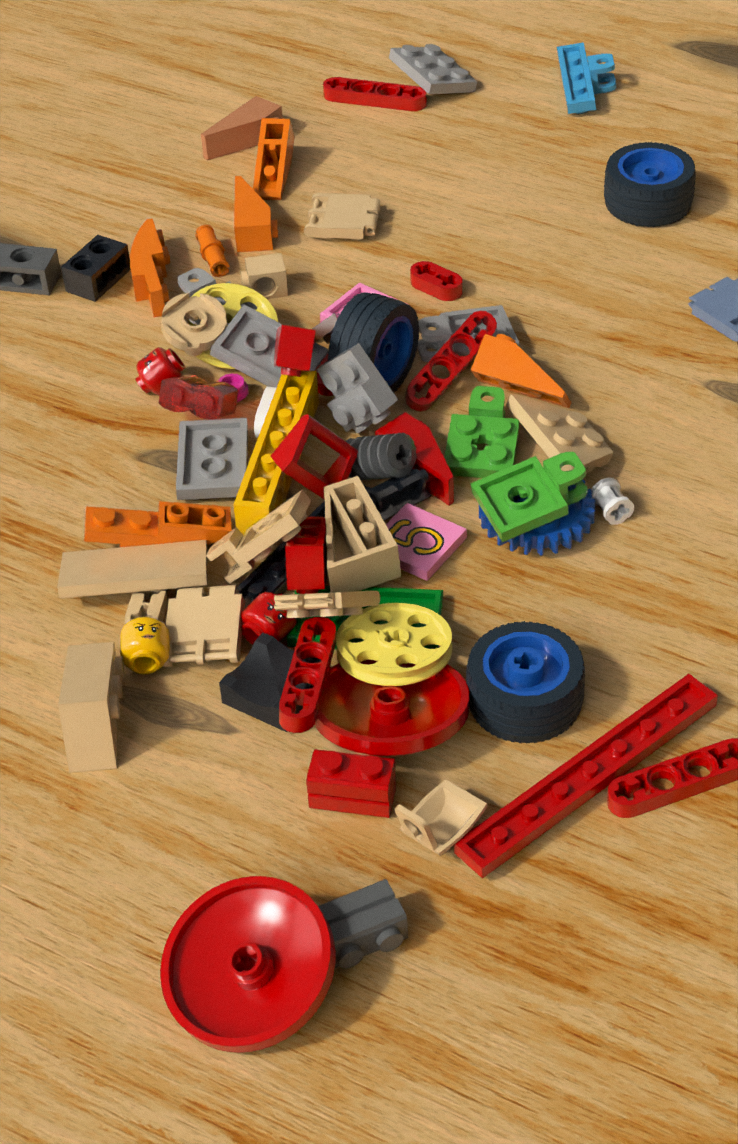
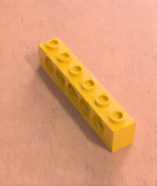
[233,371,319,536]

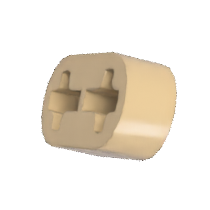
[125,590,168,624]

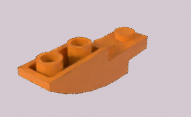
[130,218,170,317]
[84,501,232,547]

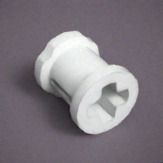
[592,478,634,525]

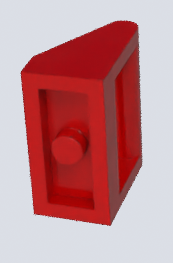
[270,414,358,500]

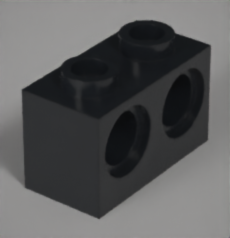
[61,235,131,302]

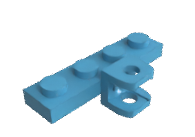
[557,42,616,114]

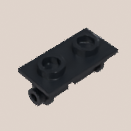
[367,469,432,521]

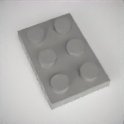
[389,44,477,94]
[210,304,329,387]
[176,418,248,500]

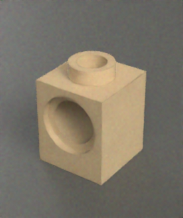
[240,253,288,299]

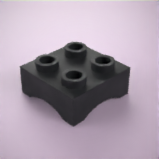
[219,632,321,732]

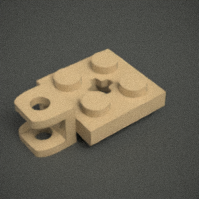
[206,490,311,584]

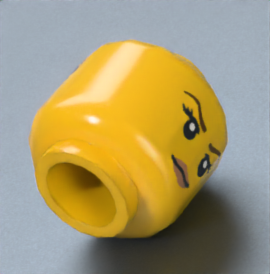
[120,617,170,674]

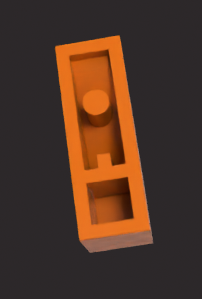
[253,118,295,200]
[234,176,279,252]
[471,334,572,408]

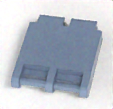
[688,277,738,342]

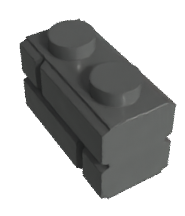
[318,879,408,969]

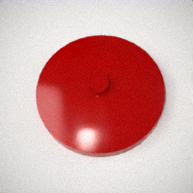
[312,660,469,756]
[160,876,336,1053]

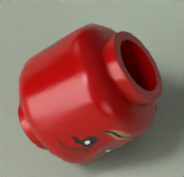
[135,347,186,396]
[241,592,297,645]

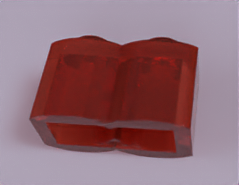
[158,374,239,420]

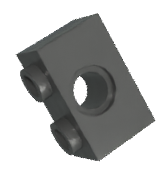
[0,243,62,296]

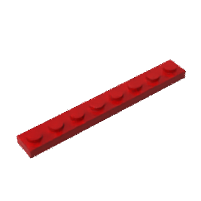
[454,674,718,879]

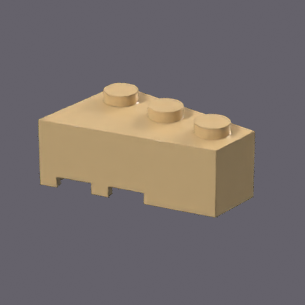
[324,476,401,593]
[58,642,125,773]

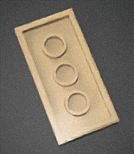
[57,540,208,599]

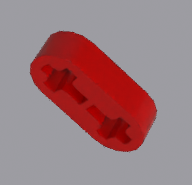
[410,261,463,301]

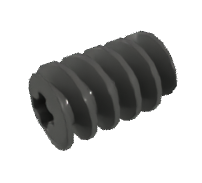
[339,433,416,480]

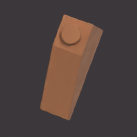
[201,96,283,160]

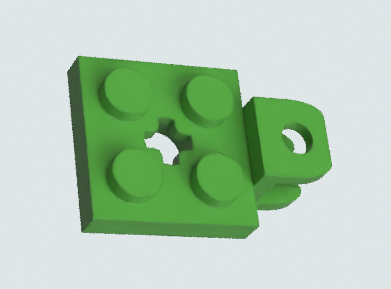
[444,386,520,478]
[470,452,588,542]

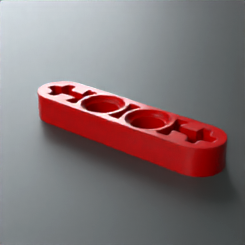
[323,77,427,111]
[405,310,497,412]
[279,617,336,733]
[607,738,738,818]

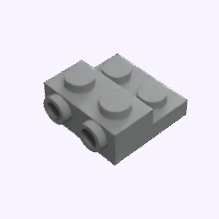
[316,343,398,433]

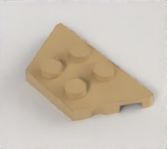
[506,394,614,473]

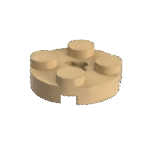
[161,293,227,356]

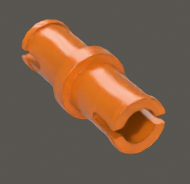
[195,225,230,277]

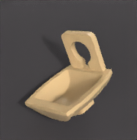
[394,779,488,856]

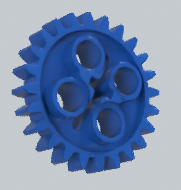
[479,467,595,556]

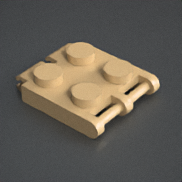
[304,193,381,240]
[163,585,245,667]
[274,591,380,618]

